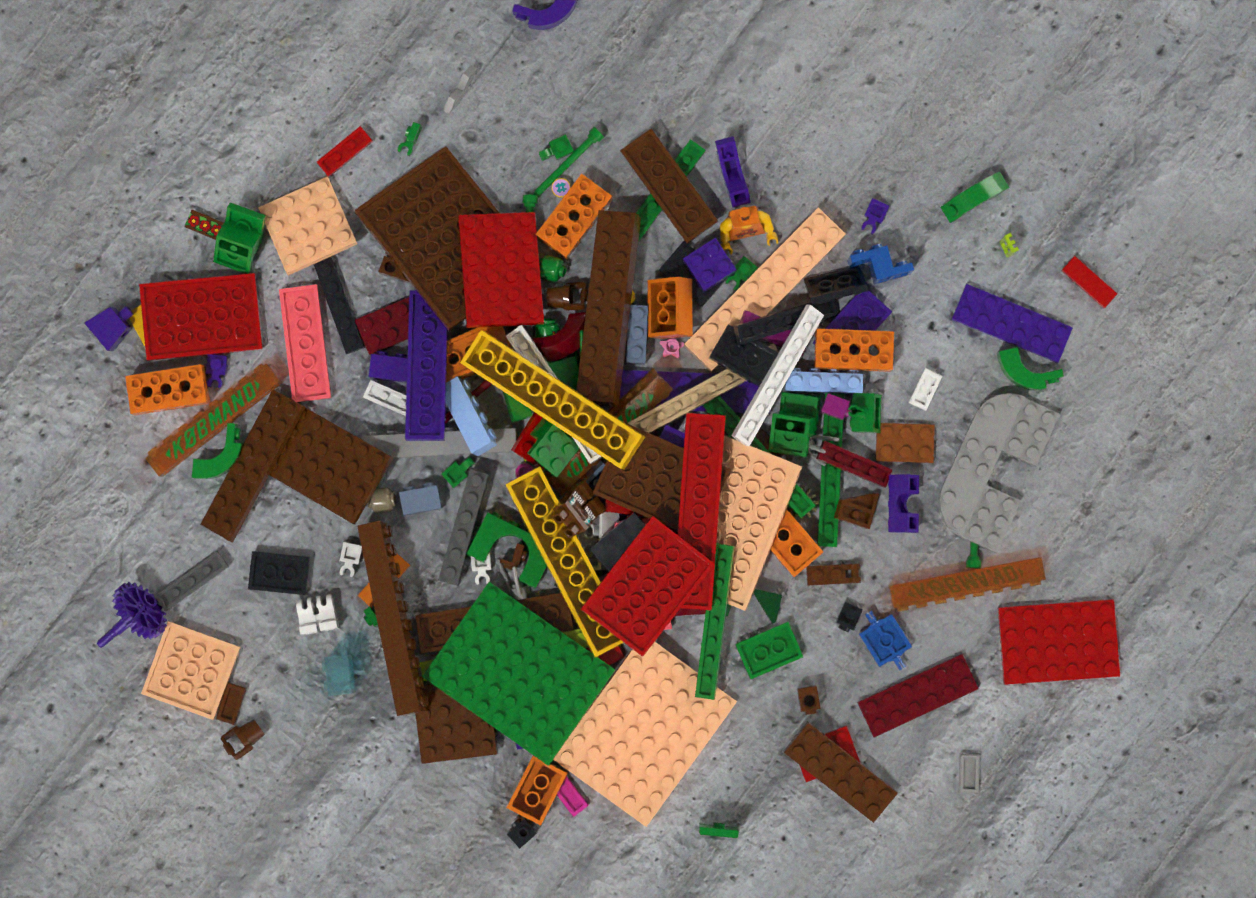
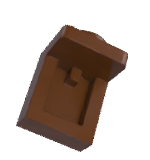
[500,543,528,570]

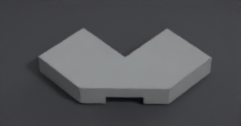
[444,65,477,114]

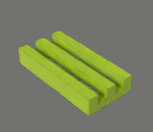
[999,233,1019,258]

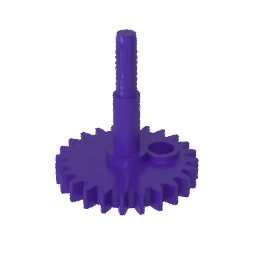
[97,582,167,648]

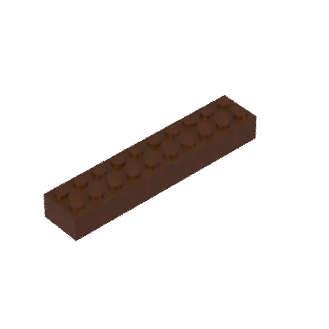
[576,210,641,406]
[357,520,428,716]

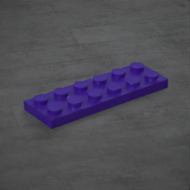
[951,284,1073,363]

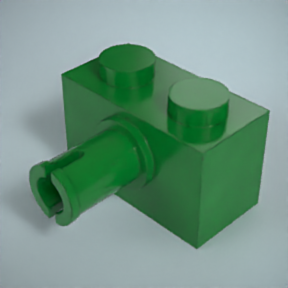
[848,393,882,433]

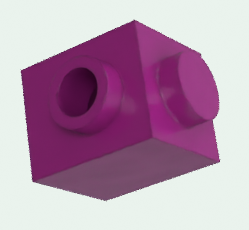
[820,393,850,420]

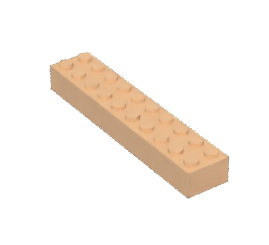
[684,207,846,373]

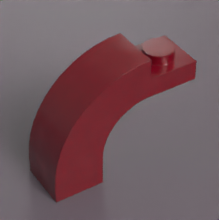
[531,312,586,361]

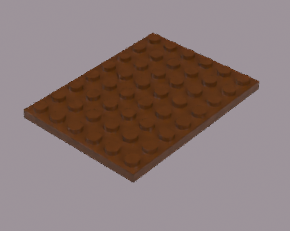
[354,146,540,331]

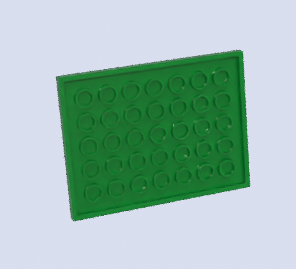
[422,582,616,766]

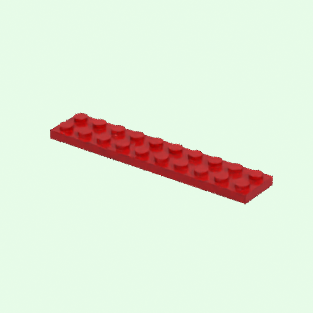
[678,413,726,610]

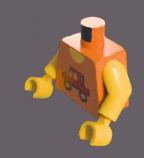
[720,206,778,255]

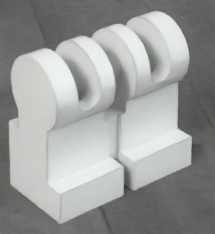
[296,594,340,635]

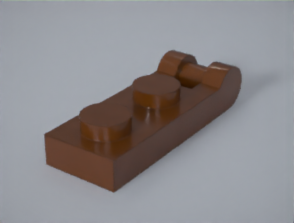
[806,564,861,586]

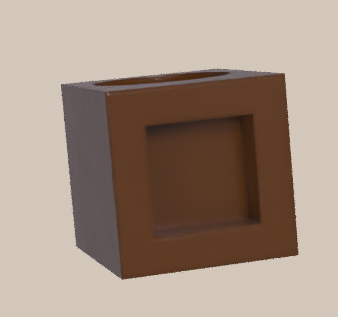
[797,685,821,715]

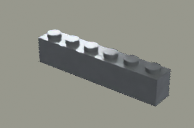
[438,469,490,586]

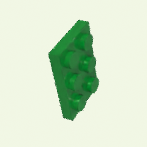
[735,622,803,680]

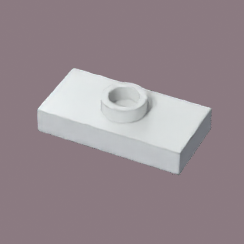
[908,368,942,411]

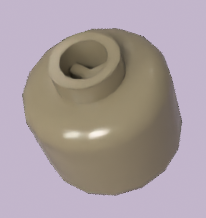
[367,487,397,514]

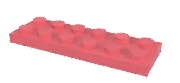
[279,284,331,403]

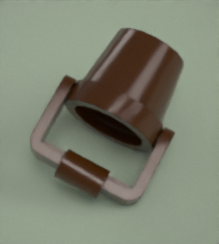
[546,282,588,311]
[221,719,265,760]

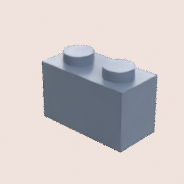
[399,483,443,516]

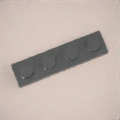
[154,551,229,612]

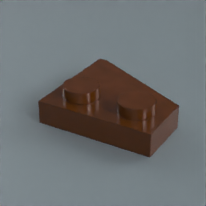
[834,493,879,529]

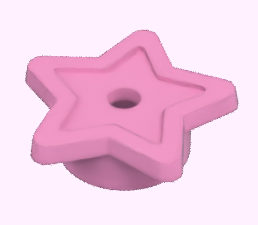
[660,338,684,358]

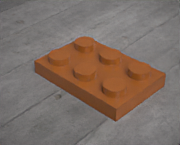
[875,423,935,463]

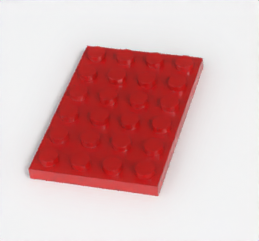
[458,212,544,328]
[139,273,263,361]
[581,516,715,657]
[998,599,1120,685]

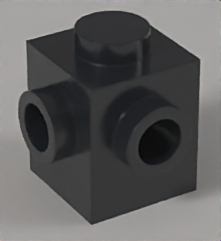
[507,818,538,849]

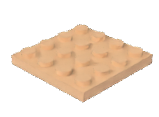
[258,176,358,275]
[141,621,241,720]

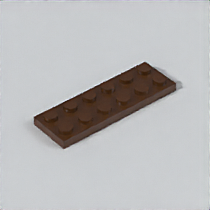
[620,129,718,244]
[783,721,898,823]

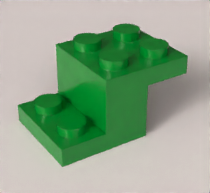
[213,203,266,274]
[768,392,821,457]
[527,418,579,477]

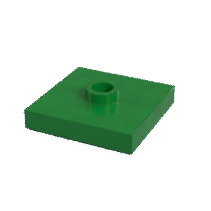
[699,822,739,838]

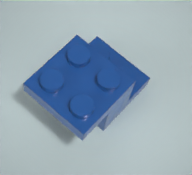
[847,244,914,285]

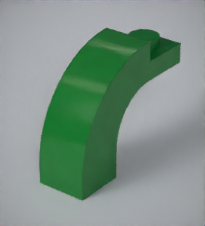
[940,172,1010,223]
[997,347,1064,390]
[192,423,243,479]

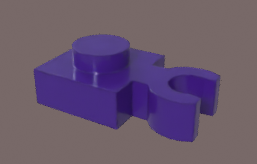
[861,198,889,235]
[206,355,228,389]

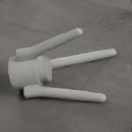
[808,435,839,466]
[497,558,530,600]

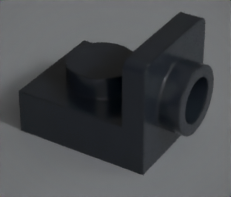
[835,602,863,633]

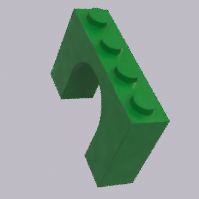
[503,355,579,423]
[467,512,547,589]

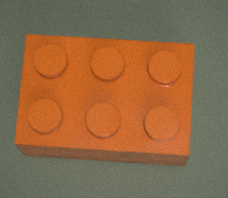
[648,277,693,339]
[506,755,568,825]

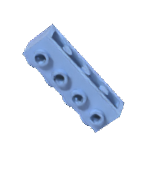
[784,368,863,395]
[446,376,497,456]

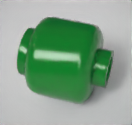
[539,255,567,282]
[535,318,560,338]

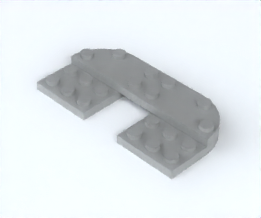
[938,393,1060,553]

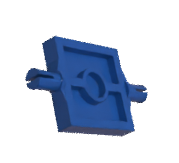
[859,610,912,671]

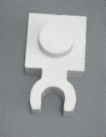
[340,542,362,577]
[471,552,491,585]

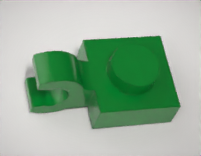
[398,122,422,157]
[539,134,574,161]
[441,457,475,488]

